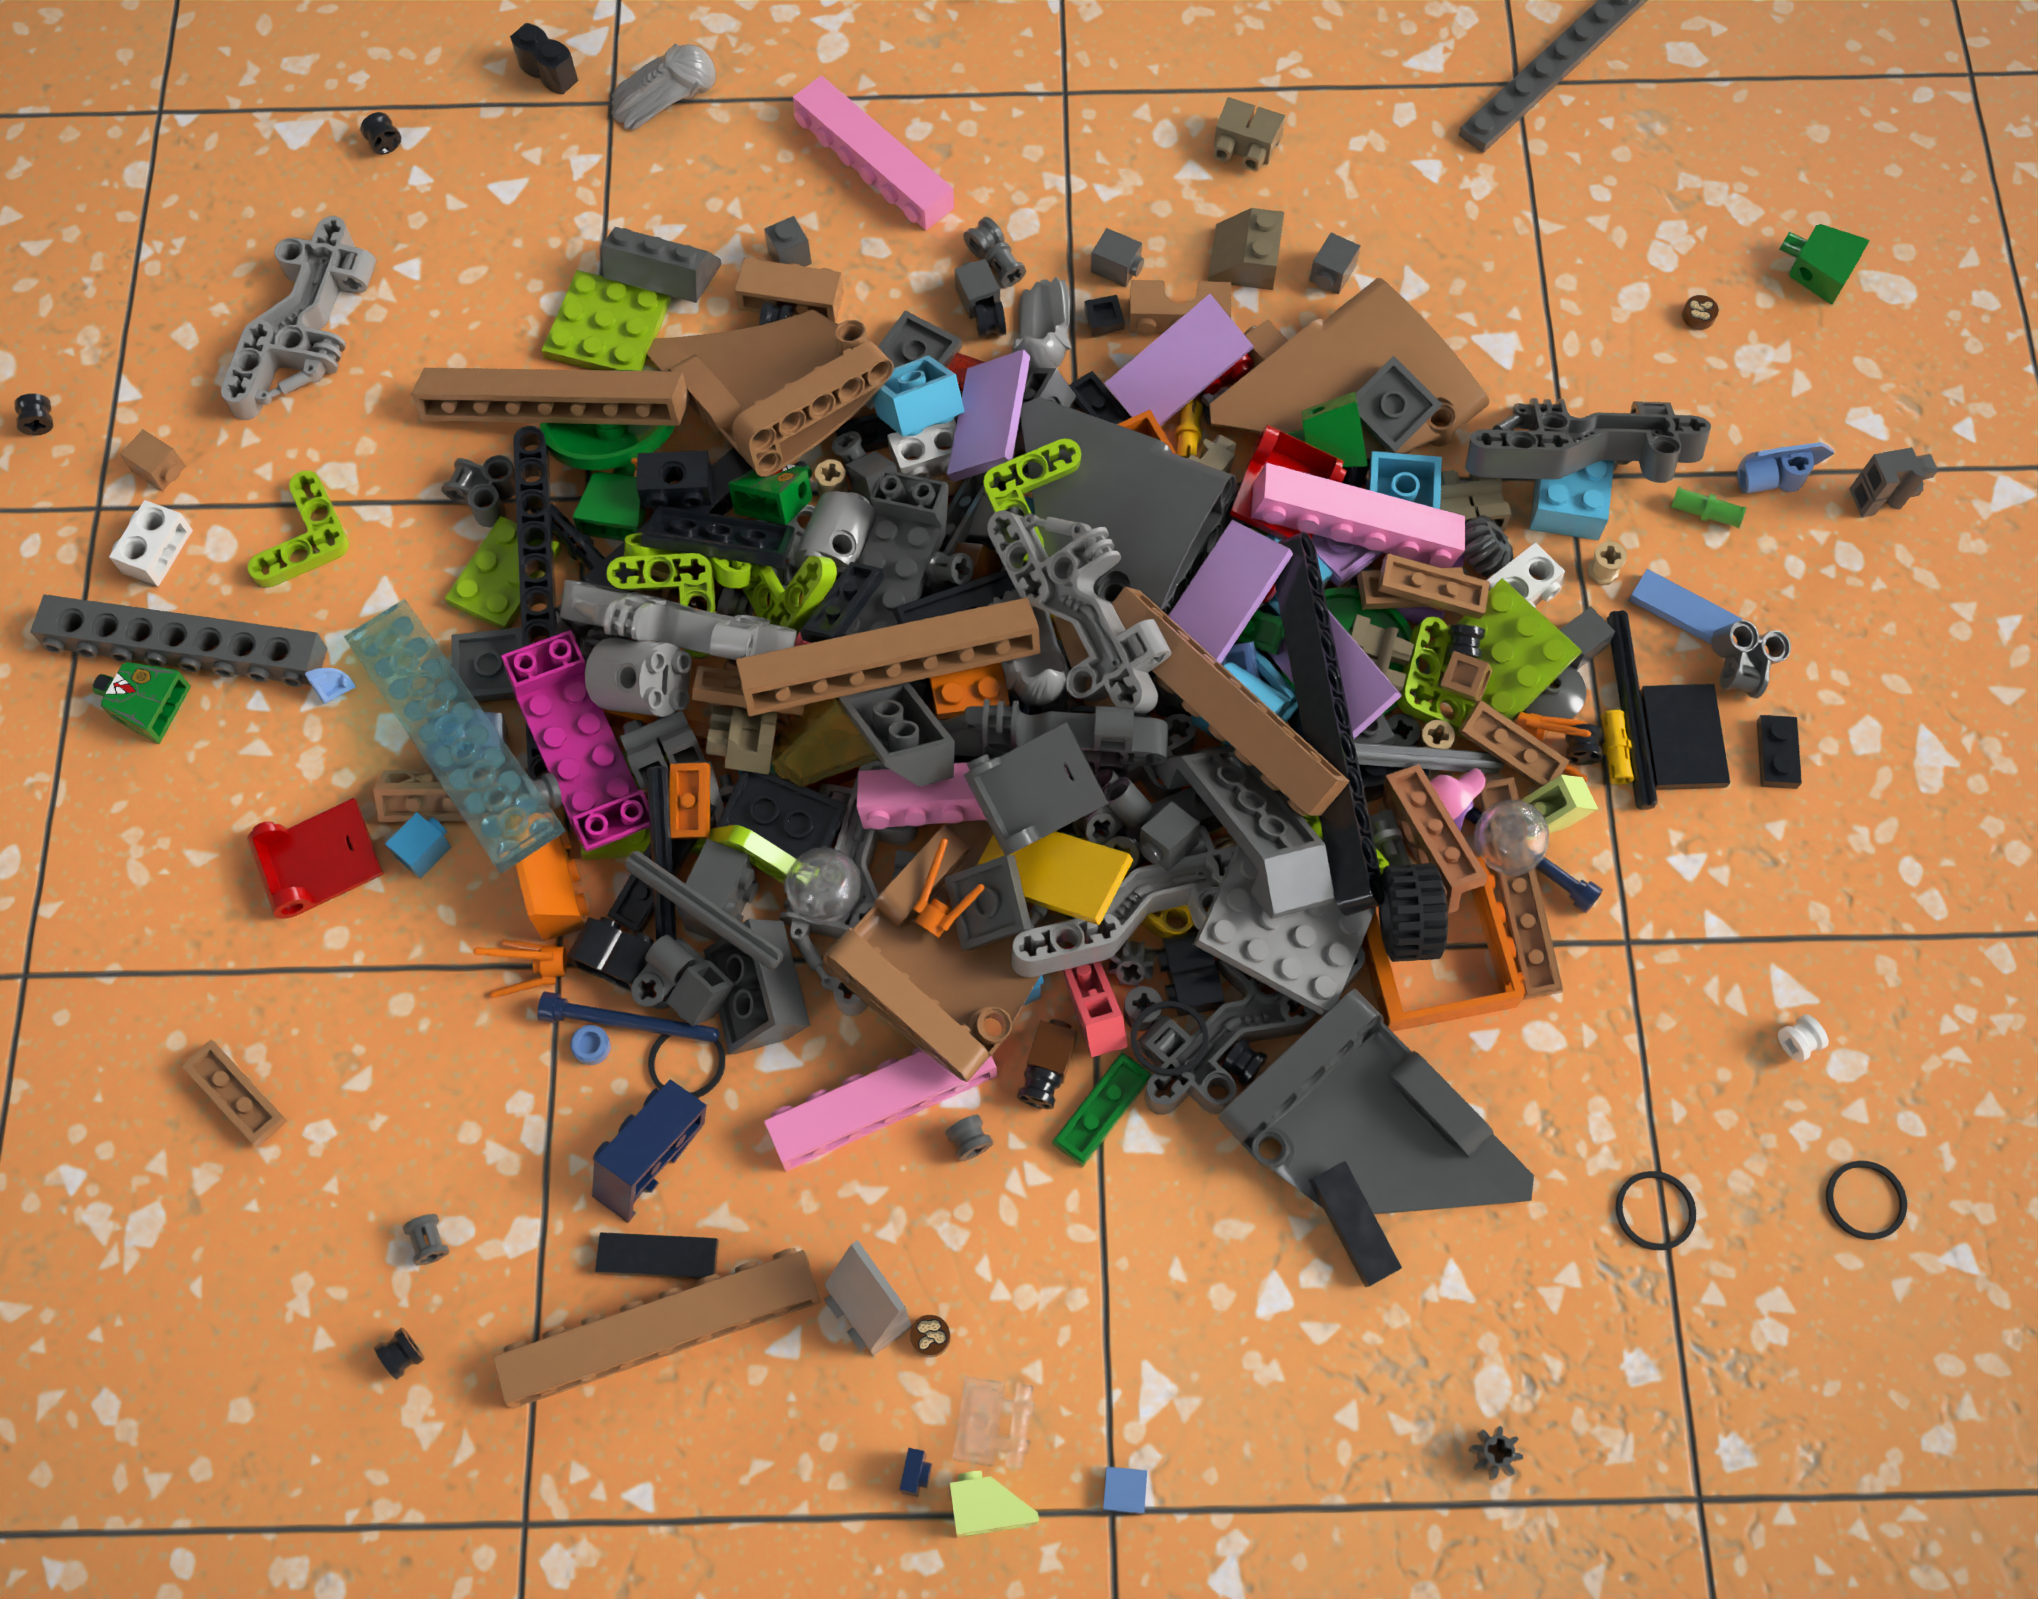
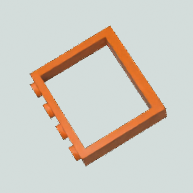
[1361,856,1526,1032]

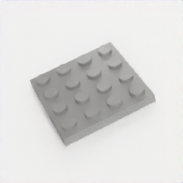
[1193,845,1376,1016]

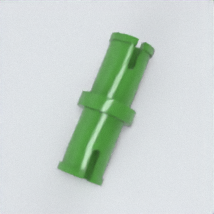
[1671,487,1747,528]

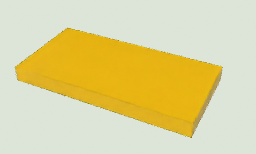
[976,831,1133,925]

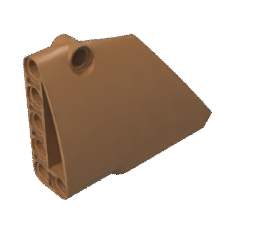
[1210,278,1489,459]
[647,310,894,477]
[823,820,1041,1082]

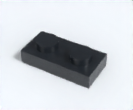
[1757,715,1802,789]

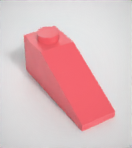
[1062,945,1128,1058]

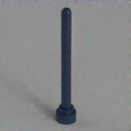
[1465,805,1603,914]
[537,991,720,1042]

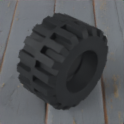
[1379,863,1448,962]

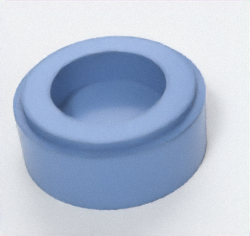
[570,1025,611,1065]

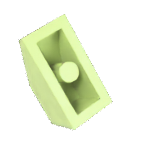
[1520,775,1598,841]
[950,1471,1039,1538]

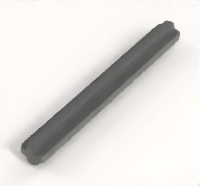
[1355,742,1504,774]
[624,851,784,970]

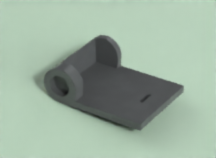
[964,722,1109,855]

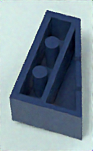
[592,1079,707,1223]

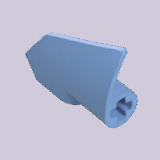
[1737,442,1835,494]

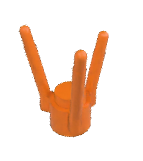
[1516,712,1591,782]
[913,838,984,938]
[473,939,567,998]

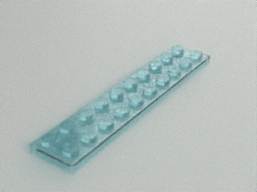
[344,598,566,874]

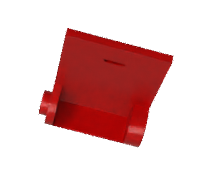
[1229,424,1347,540]
[247,798,384,919]

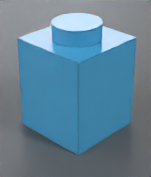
[385,812,451,879]

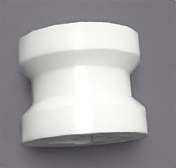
[1778,1014,1829,1063]

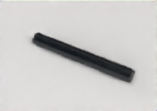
[647,766,677,941]

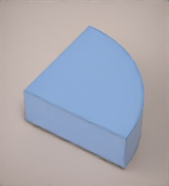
[305,668,356,704]

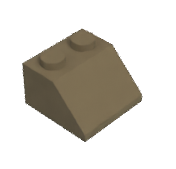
[1208,208,1284,290]

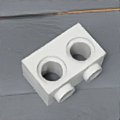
[887,419,956,478]
[109,500,193,587]
[1486,542,1565,608]

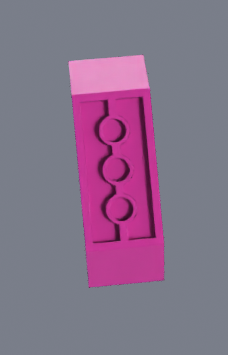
[501,630,650,852]

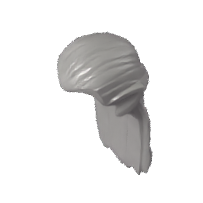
[611,44,716,131]
[1012,277,1071,374]
[989,590,1070,705]

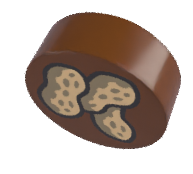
[1682,295,1719,330]
[910,1315,951,1357]

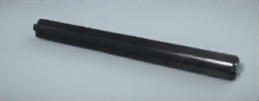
[1607,610,1658,810]

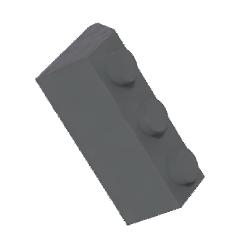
[601,227,721,303]
[839,682,955,787]
[703,919,810,1054]

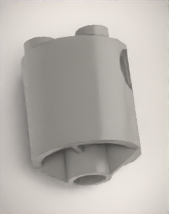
[793,491,878,585]
[585,637,692,717]

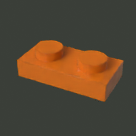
[669,762,710,840]

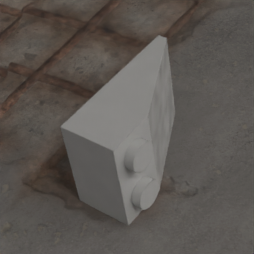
[824,1240,912,1356]

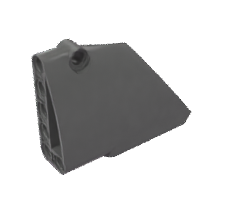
[1020,397,1238,616]
[1218,989,1534,1214]

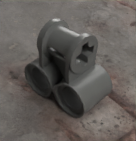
[441,455,516,528]
[1711,620,1791,699]
[1071,768,1152,845]
[631,935,706,1009]

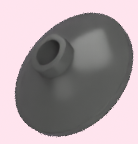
[1523,665,1586,719]

